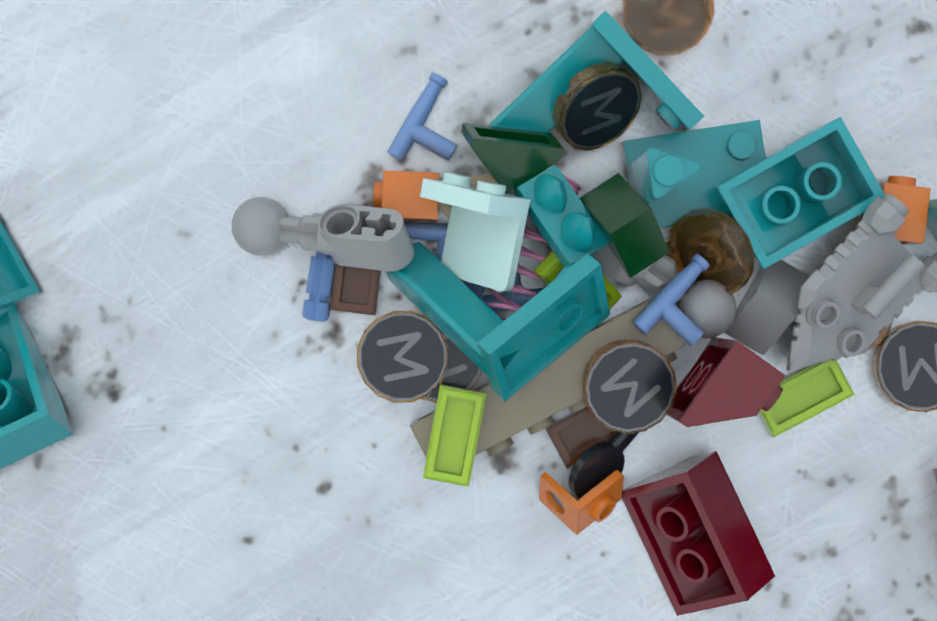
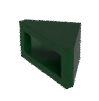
[461,123,564,195]
[579,173,670,278]

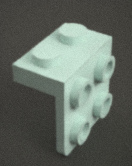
[420,172,530,292]

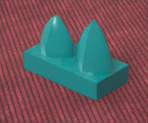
[514,165,609,267]

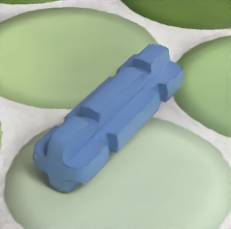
[302,251,335,322]

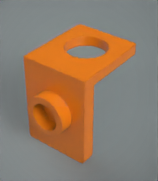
[539,470,624,535]

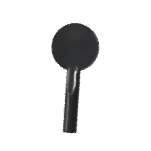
[568,430,640,499]

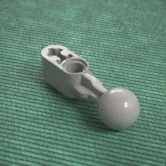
[231,197,414,272]
[592,245,736,338]

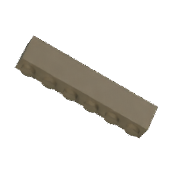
[410,296,684,457]

